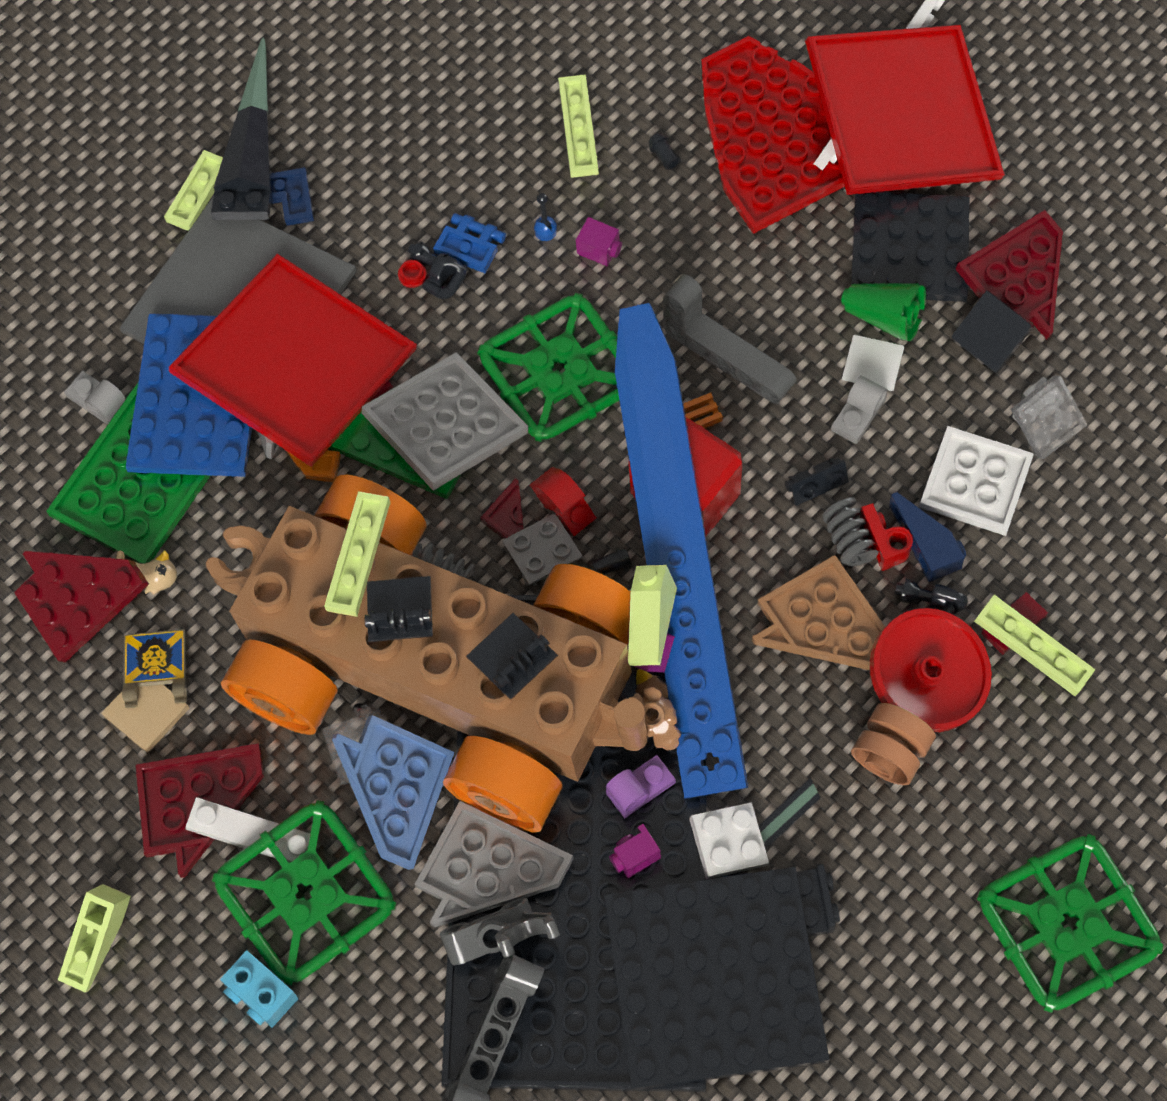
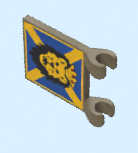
[122,629,187,708]

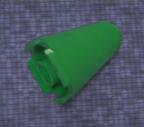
[841,283,926,341]

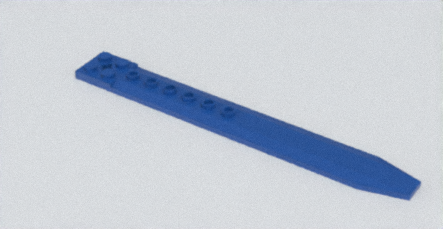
[615,303,749,798]

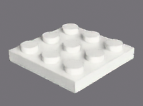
[919,426,1034,536]

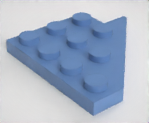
[332,715,454,870]

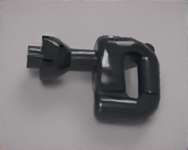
[408,241,468,300]
[895,578,968,615]

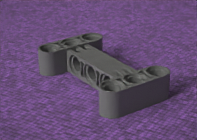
[442,954,544,1101]

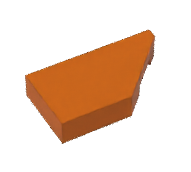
[287,450,341,482]

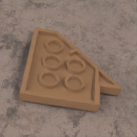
[752,555,885,670]

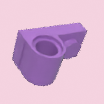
[606,755,676,819]

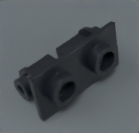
[784,457,849,506]

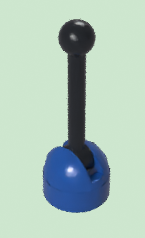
[534,193,557,241]

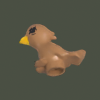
[632,669,681,750]

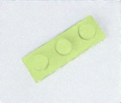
[164,150,223,231]

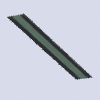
[716,778,820,878]

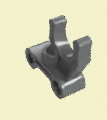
[440,898,560,965]

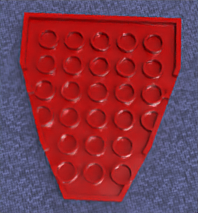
[701,36,845,234]

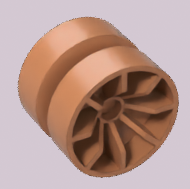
[851,703,936,785]

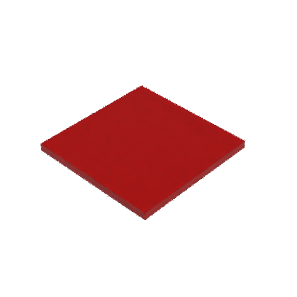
[805,25,1005,195]
[169,253,417,467]

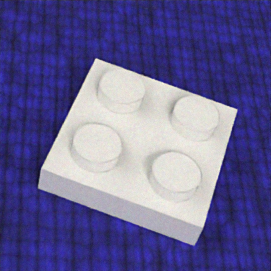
[689,802,769,879]

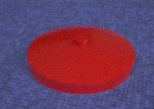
[870,608,992,732]

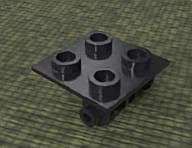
[364,576,433,642]
[466,613,558,700]

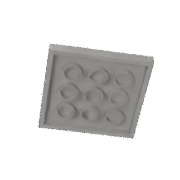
[362,352,528,490]

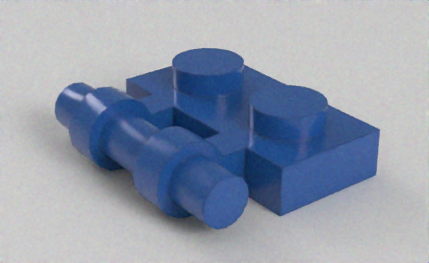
[433,213,506,273]

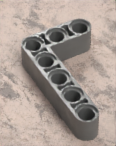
[663,274,797,404]

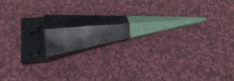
[211,38,272,220]

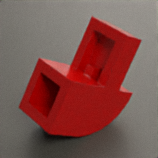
[530,467,597,536]

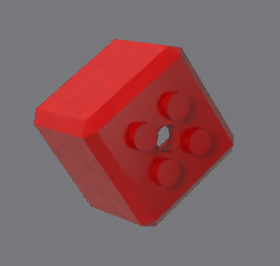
[629,416,742,537]

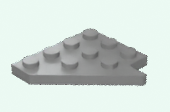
[415,801,573,927]

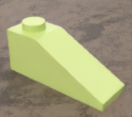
[628,565,677,666]
[58,884,131,992]

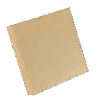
[101,685,190,754]

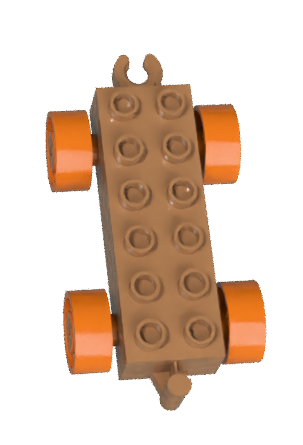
[206,475,648,832]

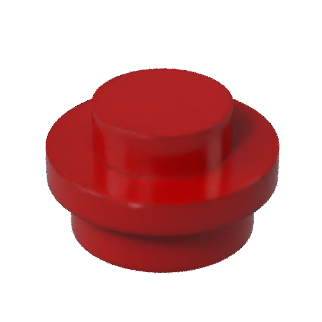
[398,260,427,288]

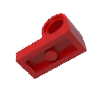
[860,503,913,571]

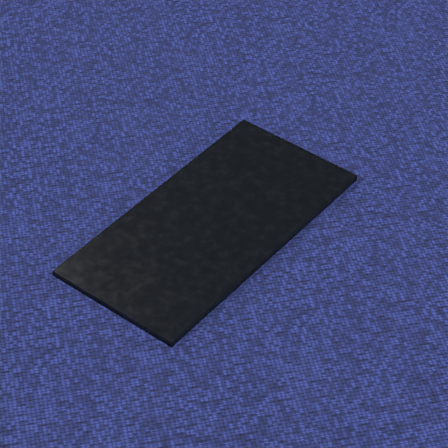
[441,595,706,1092]

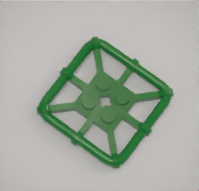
[477,293,620,442]
[212,800,397,986]
[977,834,1164,1013]

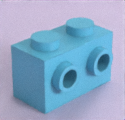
[220,950,299,1028]

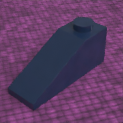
[889,492,966,582]

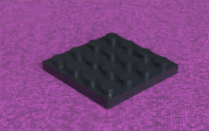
[851,192,970,302]

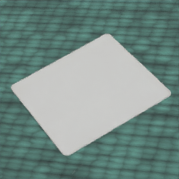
[842,335,904,391]

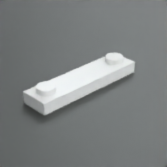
[186,797,310,863]

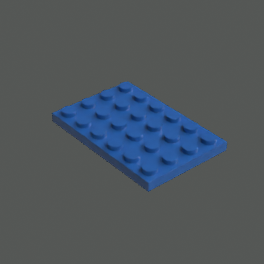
[126,314,252,477]

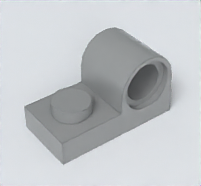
[64,371,126,425]
[831,375,888,444]

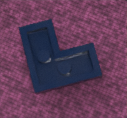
[271,167,314,226]

